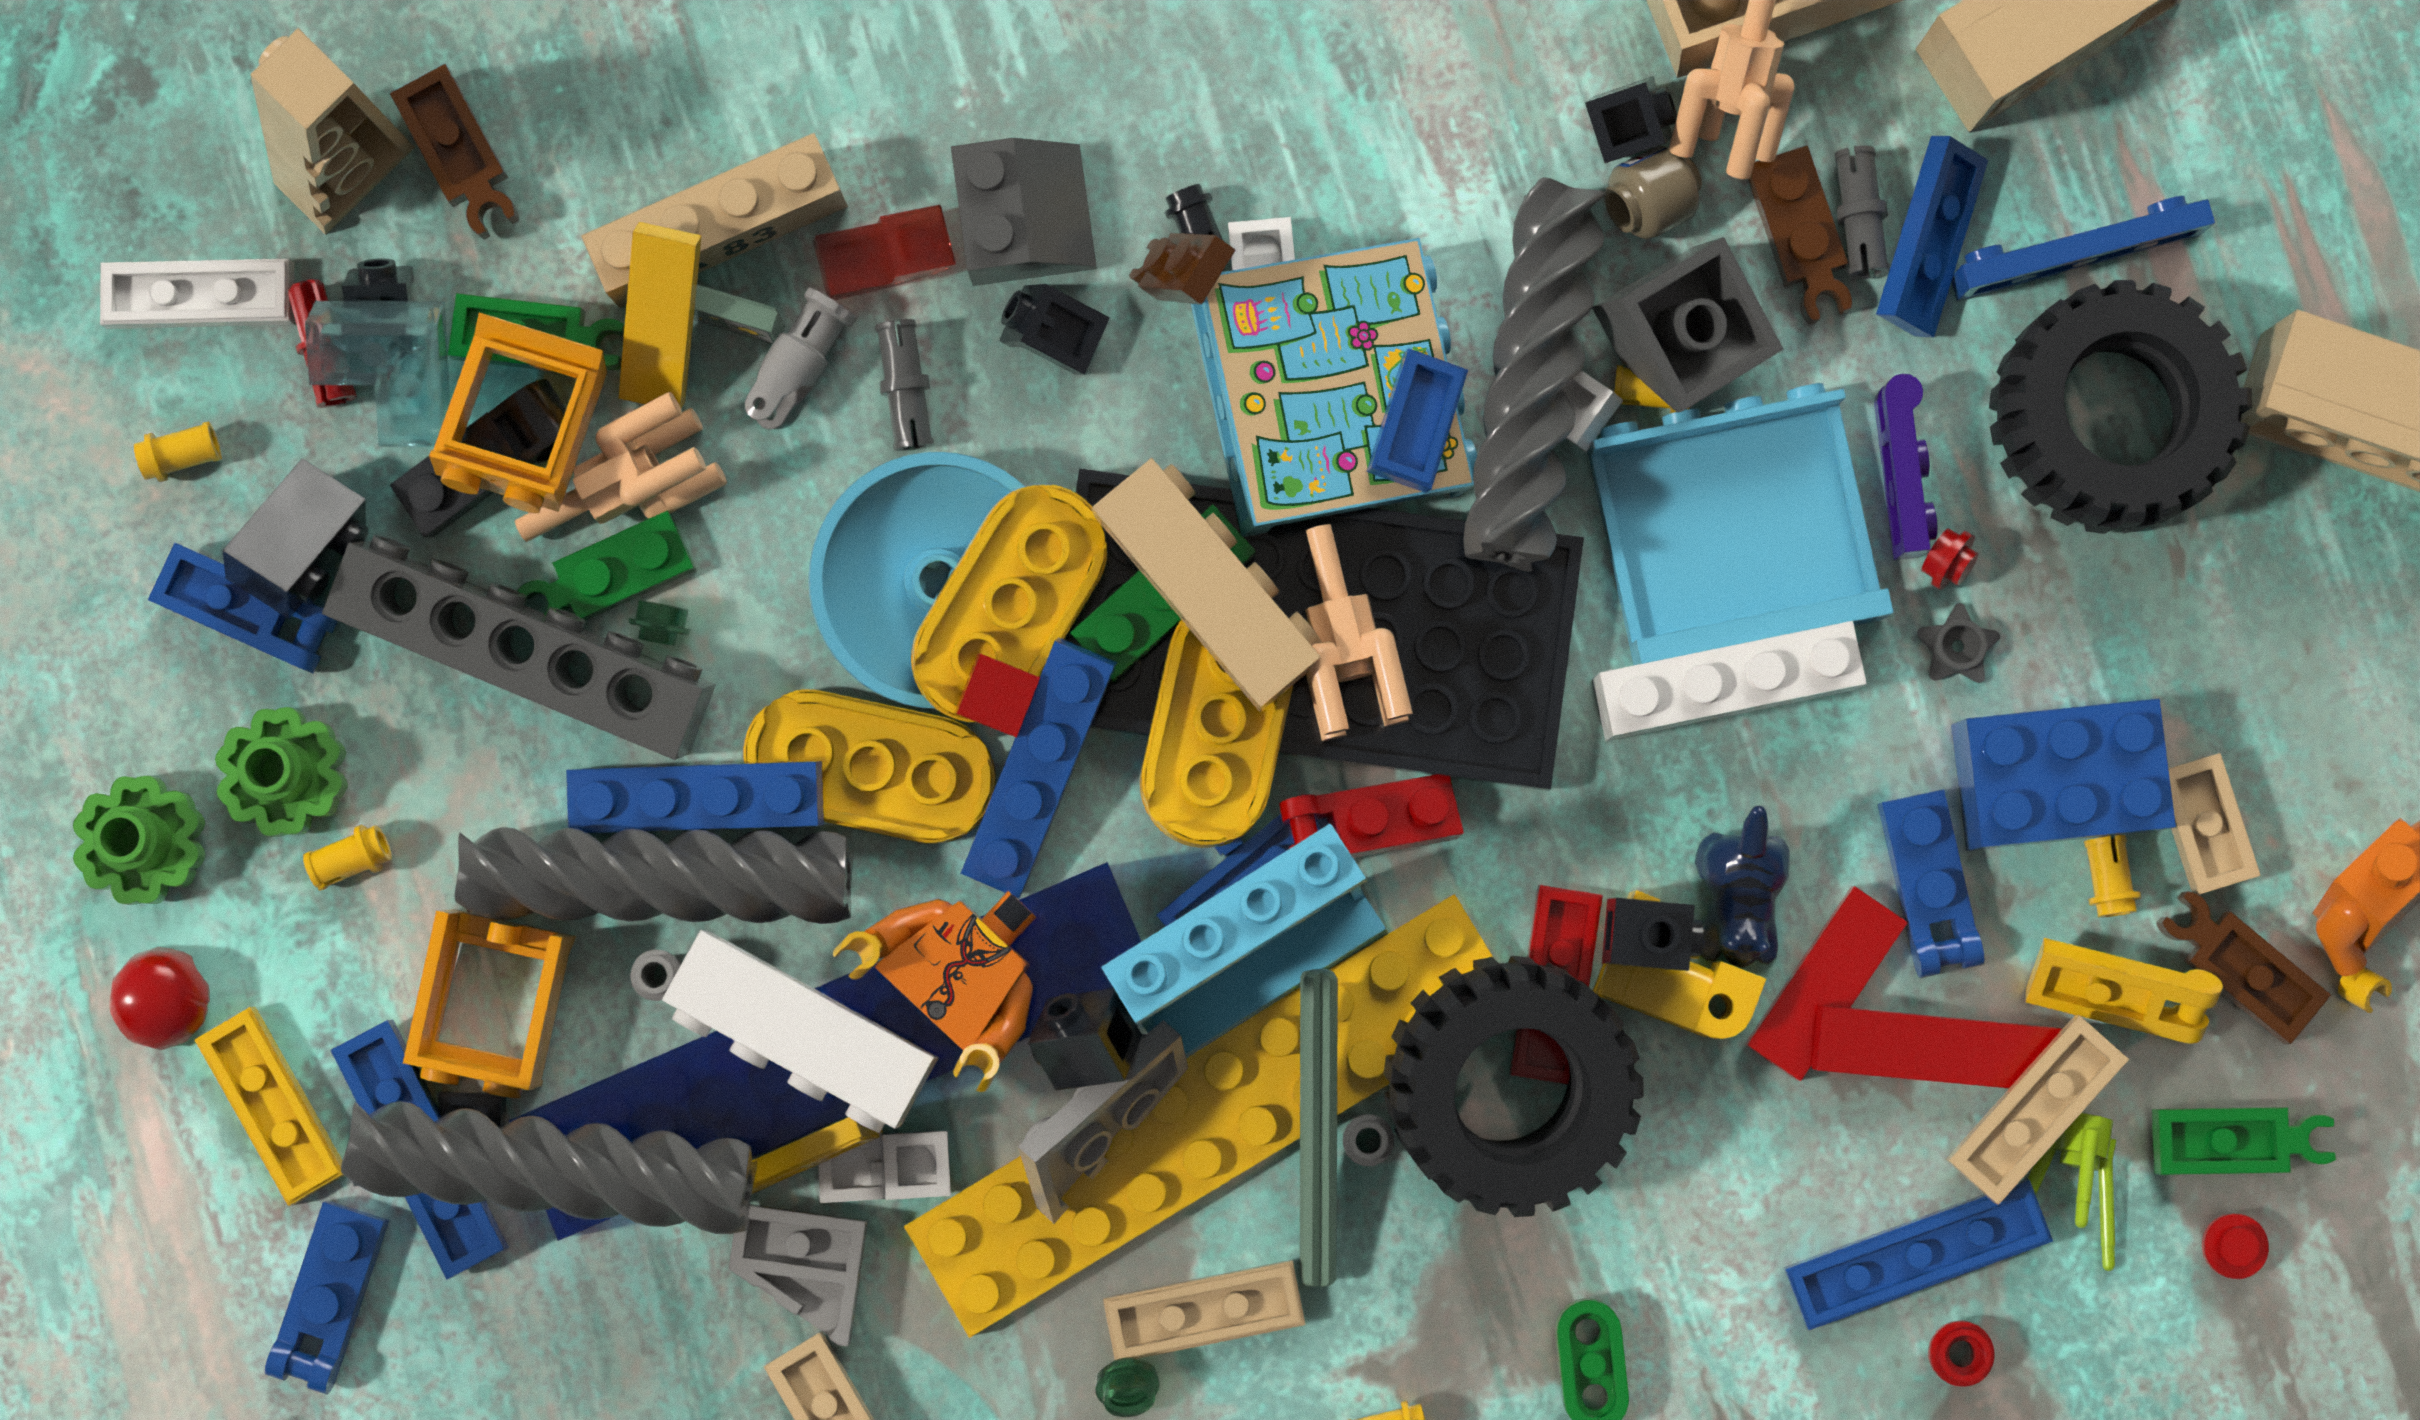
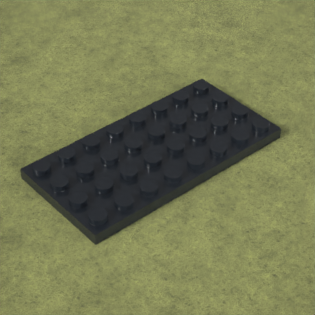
[1064,468,1584,791]

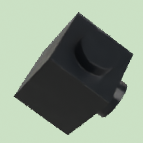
[1585,76,1677,163]
[1602,897,1703,971]
[1028,988,1142,1091]

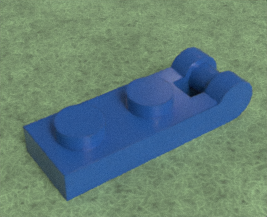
[148,542,338,674]
[1877,789,1985,978]
[264,1201,390,1395]

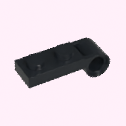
[390,379,567,537]

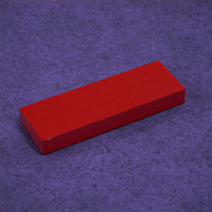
[1509,885,1603,1084]
[1744,886,1908,1081]

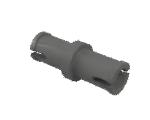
[1835,145,1890,279]
[875,319,934,451]

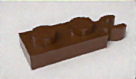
[390,64,519,240]
[1748,145,1852,325]
[1129,233,1235,305]
[2156,891,2331,1044]

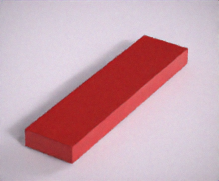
[1811,1005,2063,1088]

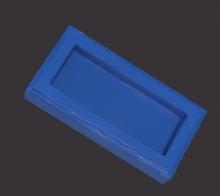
[1366,348,1468,493]

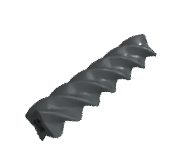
[1463,177,1606,571]
[454,827,854,924]
[341,1101,757,1234]

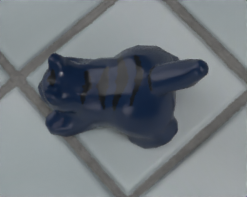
[1695,805,1790,968]

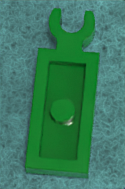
[448,293,625,370]
[517,510,696,620]
[2152,1107,2336,1175]

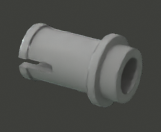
[630,949,682,1001]

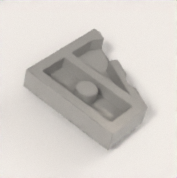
[728,1204,868,1347]

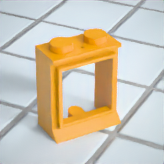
[429,312,607,513]
[403,909,576,1098]

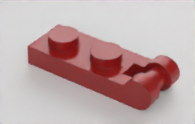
[1279,774,1464,858]

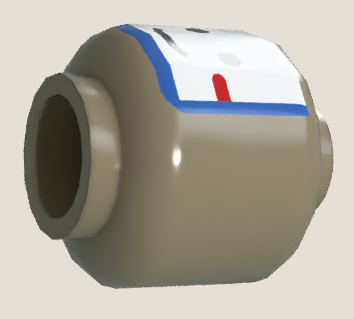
[1604,145,1702,240]

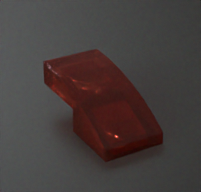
[813,204,956,300]

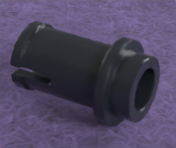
[1164,184,1223,240]

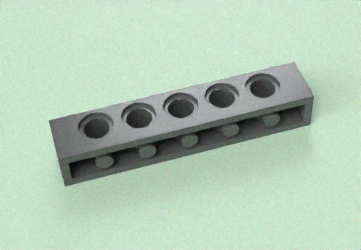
[322,535,716,760]

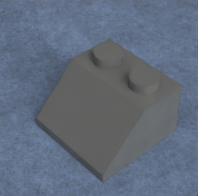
[951,138,1097,286]
[1592,237,1784,413]

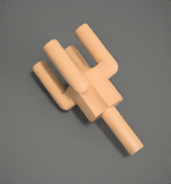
[1669,0,1795,179]
[515,392,727,542]
[1305,524,1413,741]

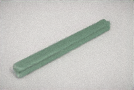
[1300,969,1338,1287]

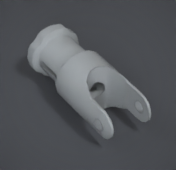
[745,287,857,430]

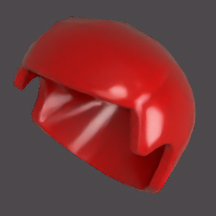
[109,946,210,1050]

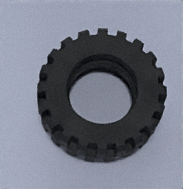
[1989,280,2252,534]
[1383,956,1644,1217]

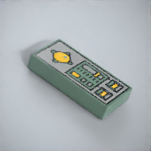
[694,284,785,344]

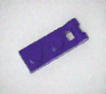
[1874,373,1938,560]

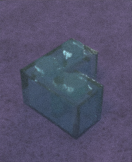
[305,301,450,447]

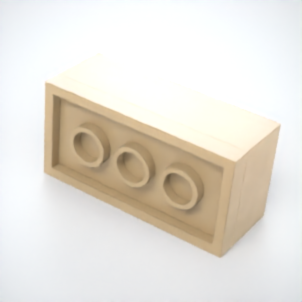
[1915,0,2182,133]
[2241,309,2420,492]

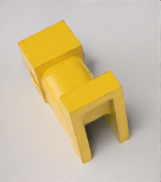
[1592,890,1766,1039]

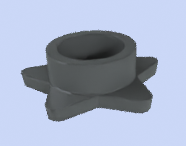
[1917,603,2000,683]

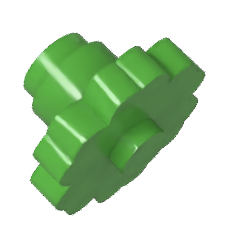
[215,707,348,837]
[73,776,206,905]

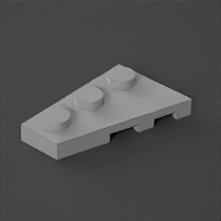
[1018,1020,1188,1224]

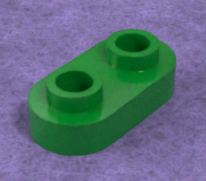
[1555,1298,1629,1420]

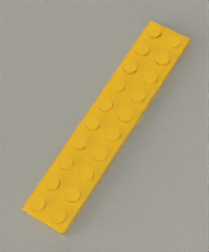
[904,894,1493,1338]

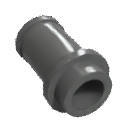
[1343,1115,1394,1166]

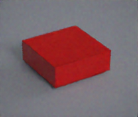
[954,653,1040,738]

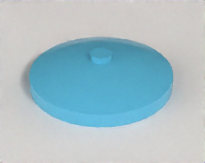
[808,452,1025,709]

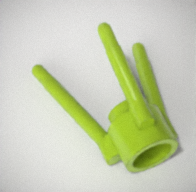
[2027,1113,2116,1271]

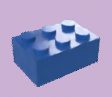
[1951,698,2176,851]

